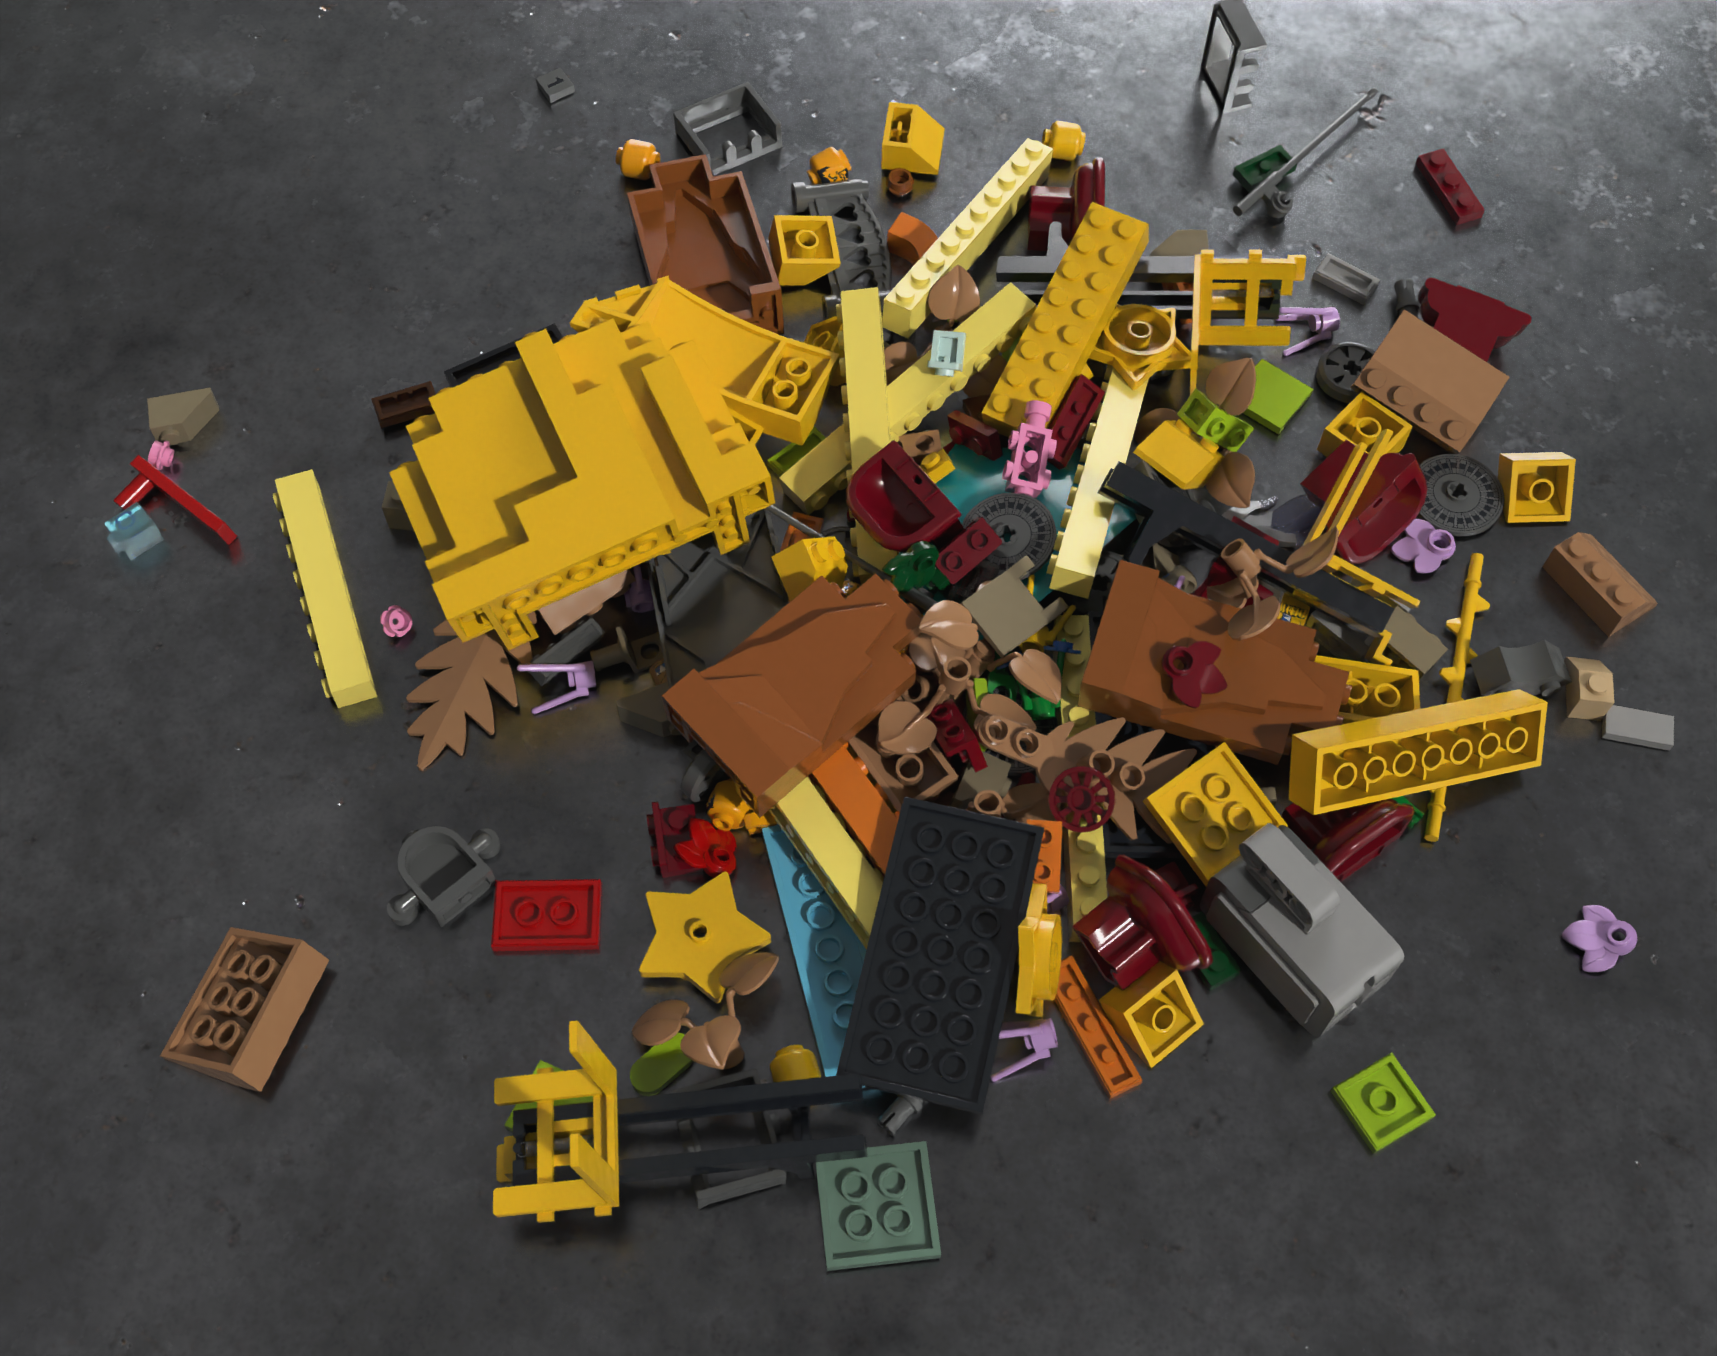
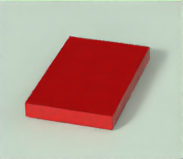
[491,879,602,951]

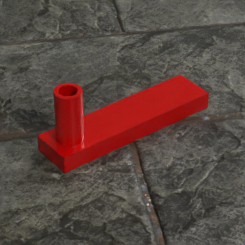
[113,455,237,545]

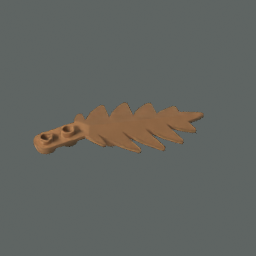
[406,611,537,771]
[977,714,1197,844]

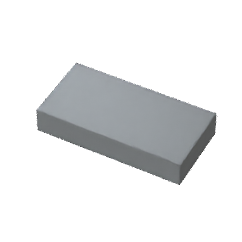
[1312,253,1380,305]
[1602,705,1674,751]

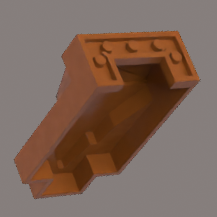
[627,154,784,334]
[1078,560,1352,765]
[661,573,923,818]

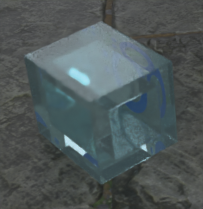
[104,502,164,561]

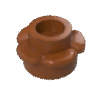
[886,168,914,195]

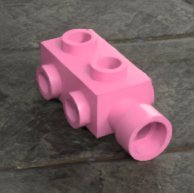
[1002,400,1057,498]

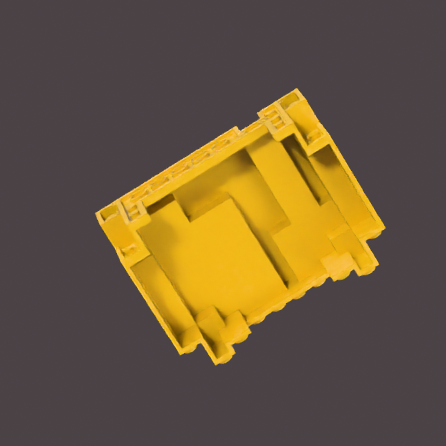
[389,318,775,651]

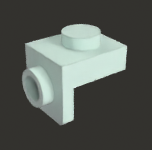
[927,330,966,377]

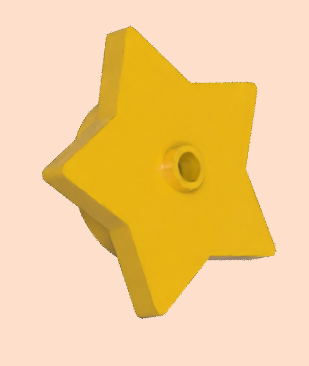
[1089,304,1191,390]
[639,871,771,1004]
[1016,883,1062,1017]

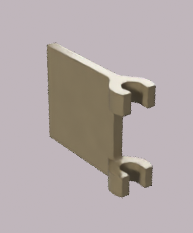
[960,555,1069,658]

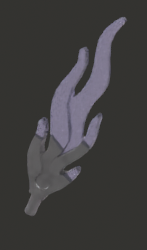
[1184,494,1327,547]

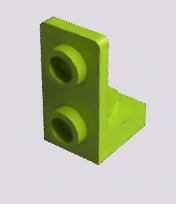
[1177,389,1254,452]

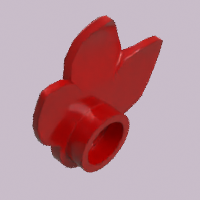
[674,818,737,878]

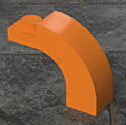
[887,212,938,266]

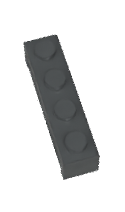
[528,618,606,686]

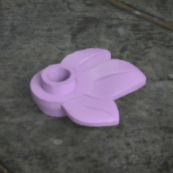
[1391,519,1456,573]
[1562,905,1637,972]

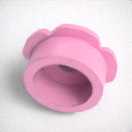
[148,441,174,470]
[380,605,412,637]

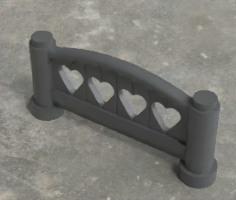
[791,179,892,320]

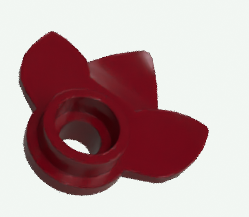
[1161,641,1228,709]

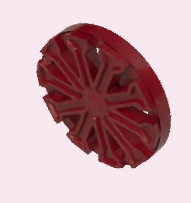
[1049,766,1116,833]

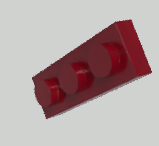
[1415,148,1485,225]
[1047,374,1105,470]

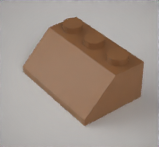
[1542,532,1658,637]
[535,569,636,635]
[848,696,958,812]

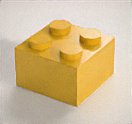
[1317,391,1413,457]

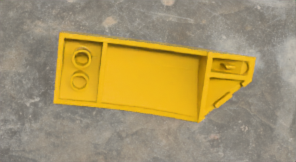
[570,275,840,446]

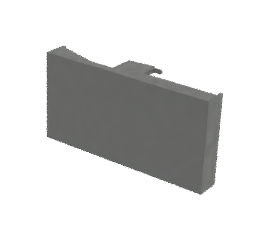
[646,509,789,689]

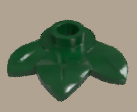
[882,541,939,595]

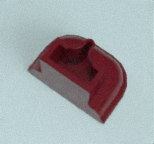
[1027,157,1105,251]
[1418,278,1532,362]
[1300,439,1428,564]
[846,440,964,552]
[1281,799,1414,882]
[1072,855,1213,991]

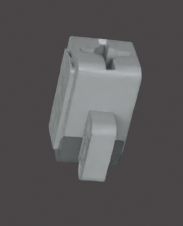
[1200,823,1405,1037]

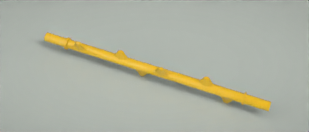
[1424,553,1490,842]

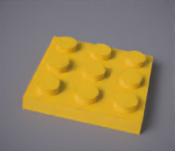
[1143,742,1288,887]

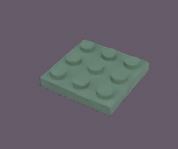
[815,1141,941,1271]

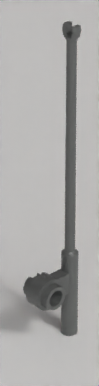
[1233,87,1378,218]
[764,505,938,614]

